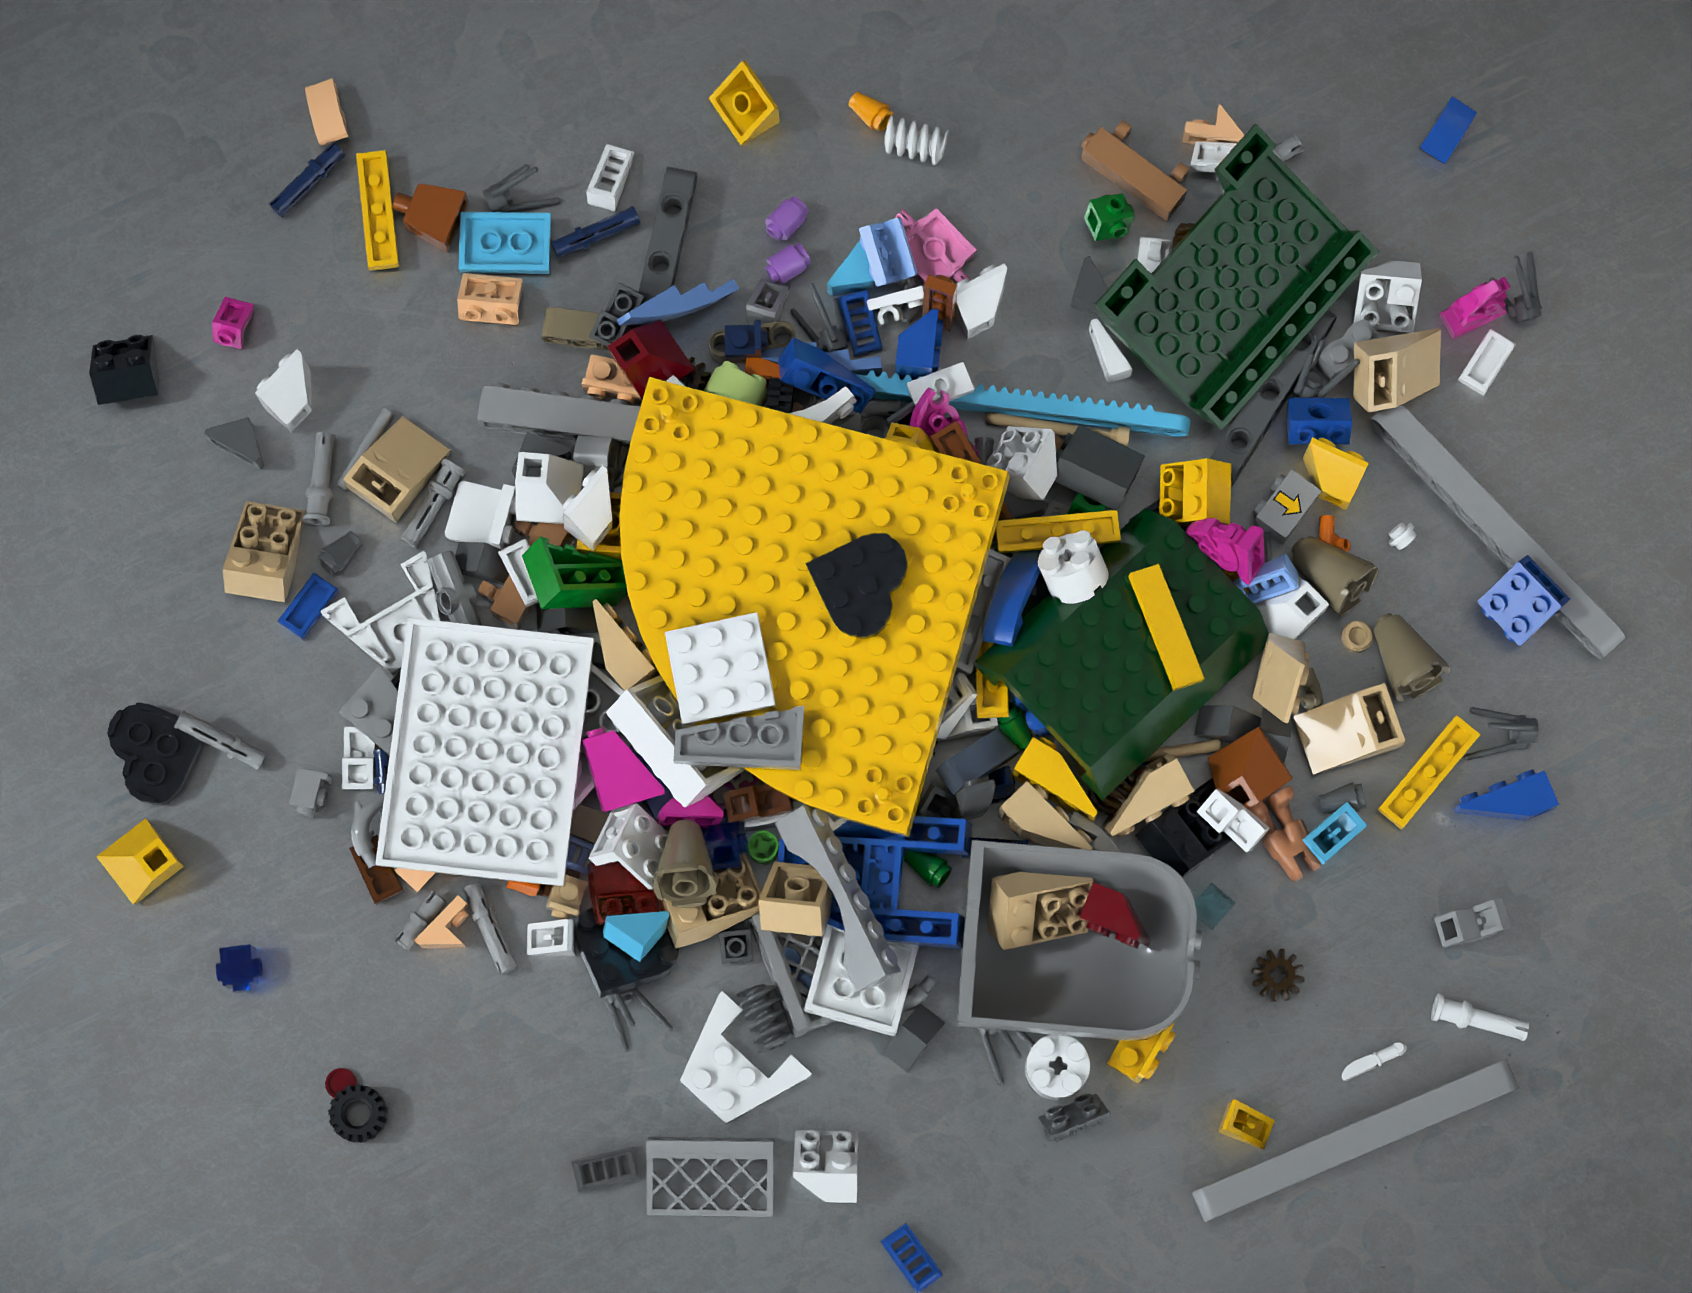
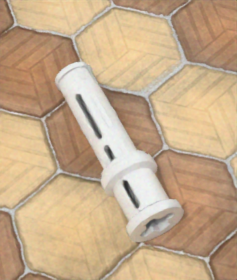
[1431,993,1529,1041]

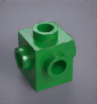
[1084,193,1135,241]

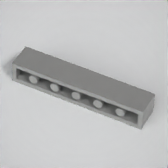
[477,382,640,448]

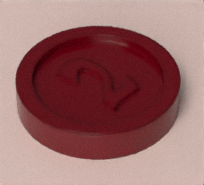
[325,1068,357,1098]

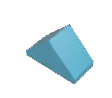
[827,241,874,296]
[1302,802,1367,864]
[603,911,669,962]

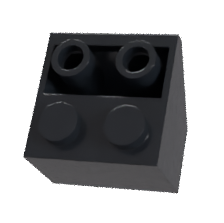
[89,335,159,405]

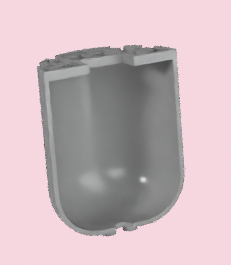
[957,840,1202,1041]

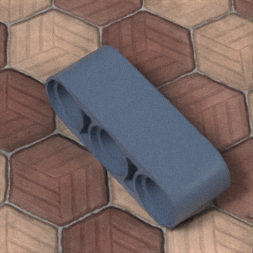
[935,728,1020,796]

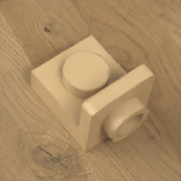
[546,874,588,920]

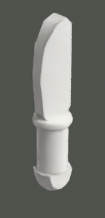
[1342,1042,1407,1081]

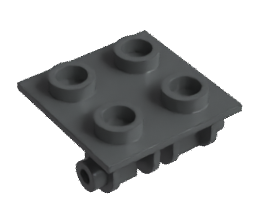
[1038,1093,1111,1142]

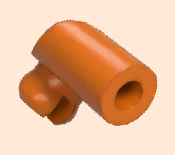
[1319,515,1351,552]

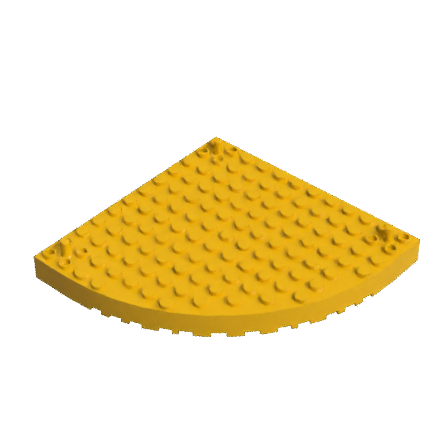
[620,377,1010,837]

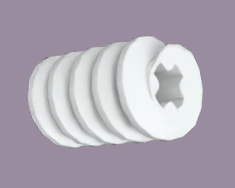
[884,115,949,165]

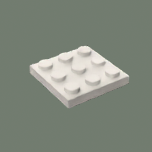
[665,612,776,725]
[804,924,919,1037]

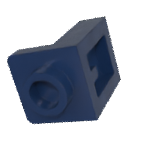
[725,320,768,358]
[989,766,1016,804]

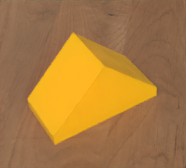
[1218,1099,1275,1150]

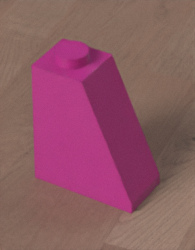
[582,727,665,812]

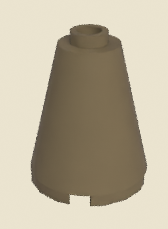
[1291,536,1379,616]
[1373,613,1450,701]
[653,819,717,908]

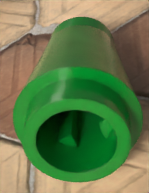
[997,702,1033,749]
[904,852,952,888]

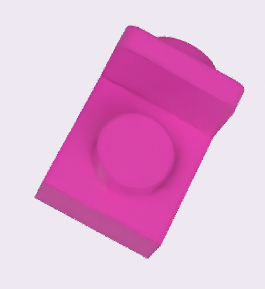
[212,297,254,349]

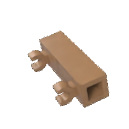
[1081,120,1190,222]
[477,520,572,630]

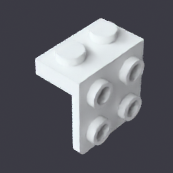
[445,481,516,550]

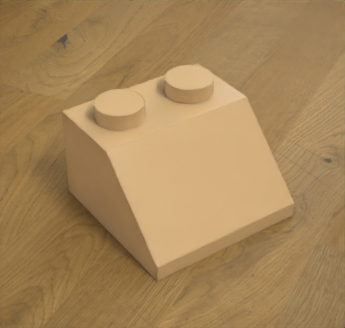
[758,861,833,936]

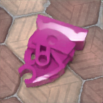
[1439,277,1510,340]
[910,388,979,455]
[1185,518,1265,585]

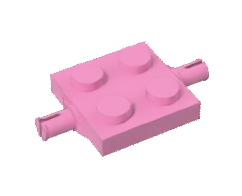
[895,208,977,284]

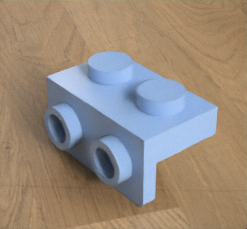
[859,218,918,287]

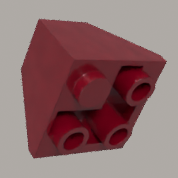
[607,320,695,400]
[1079,882,1151,949]

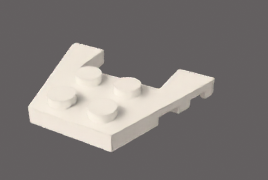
[320,551,441,676]
[680,991,812,1124]

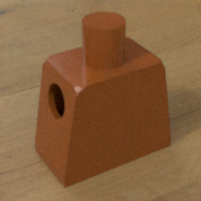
[392,184,469,253]

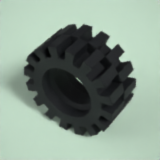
[766,378,794,413]
[328,1084,388,1143]

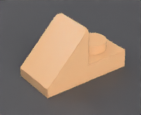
[1182,104,1244,144]
[414,895,470,948]

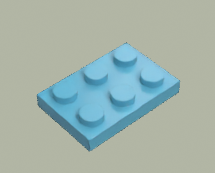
[458,212,551,274]

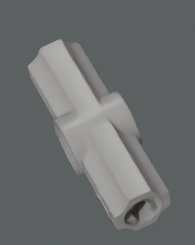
[427,550,482,626]

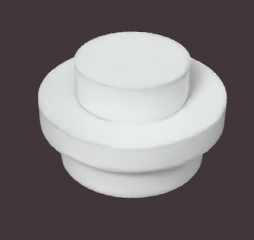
[1388,522,1417,550]

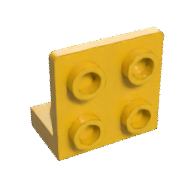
[1106,1023,1176,1084]

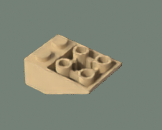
[1354,328,1441,412]
[343,416,451,523]
[223,501,306,602]
[593,599,660,691]
[1252,633,1309,723]
[1293,683,1406,775]
[1101,754,1194,838]
[998,781,1093,850]
[655,853,761,949]
[987,872,1093,950]

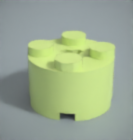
[704,361,768,407]

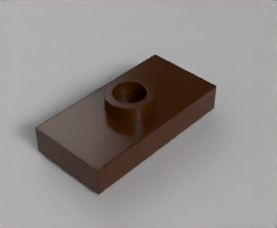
[349,835,404,905]

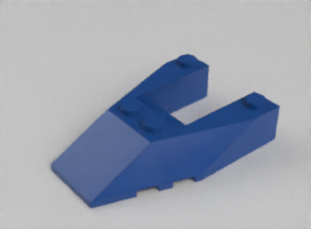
[777,816,972,949]

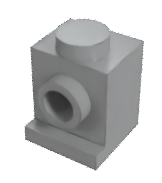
[289,767,333,818]

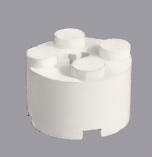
[1038,530,1109,604]
[1025,1034,1090,1100]

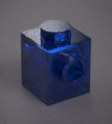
[704,822,748,870]
[216,944,263,993]

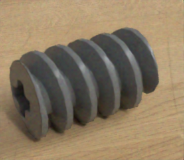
[736,984,793,1054]

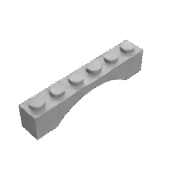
[775,805,901,992]

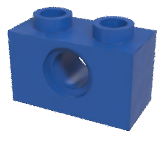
[1286,398,1352,445]

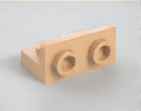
[457,273,523,325]
[582,354,642,405]

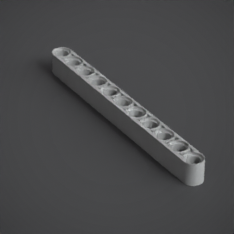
[1370,405,1625,659]
[1192,1059,1520,1222]

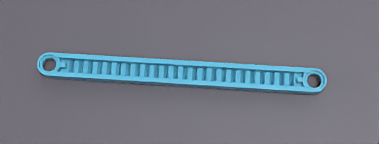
[855,370,1191,437]

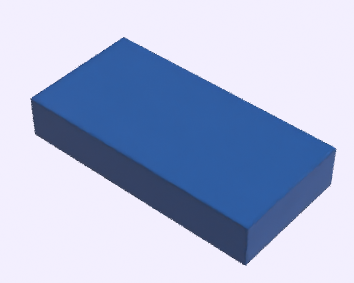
[277,572,340,640]

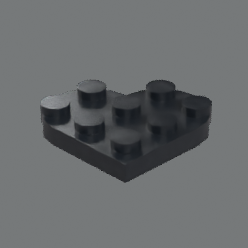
[805,533,908,639]
[107,702,204,805]
[575,902,679,998]

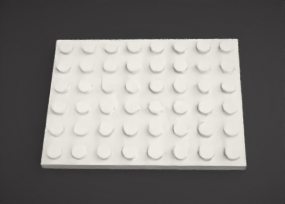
[375,618,594,887]

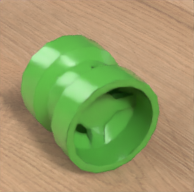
[748,830,779,866]

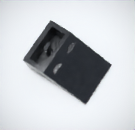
[1135,778,1233,878]

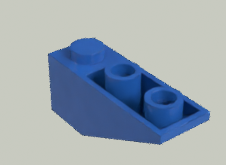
[778,337,875,414]
[1454,769,1560,821]

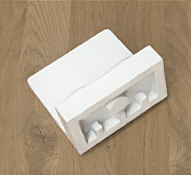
[588,803,668,890]

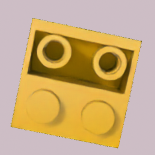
[1159,458,1231,526]

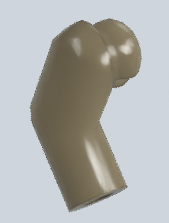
[1301,668,1323,710]

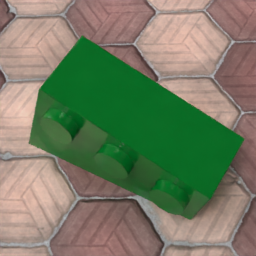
[522,536,628,609]

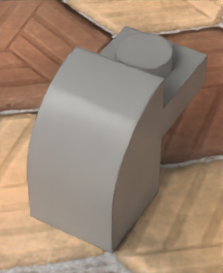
[1434,898,1512,948]

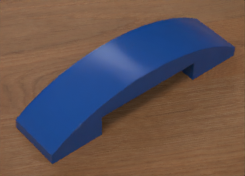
[982,549,1043,647]

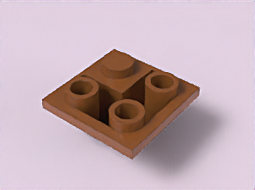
[1208,726,1293,809]

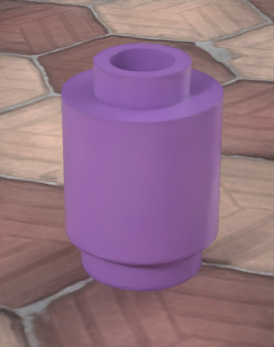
[765,196,809,241]
[765,243,811,285]

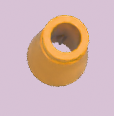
[848,91,894,132]

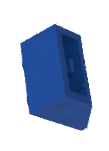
[895,309,944,381]

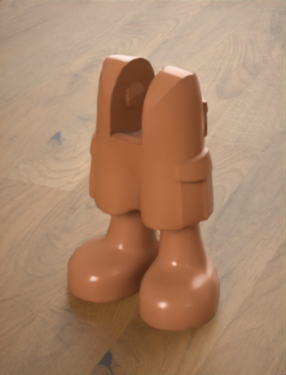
[1248,785,1321,882]

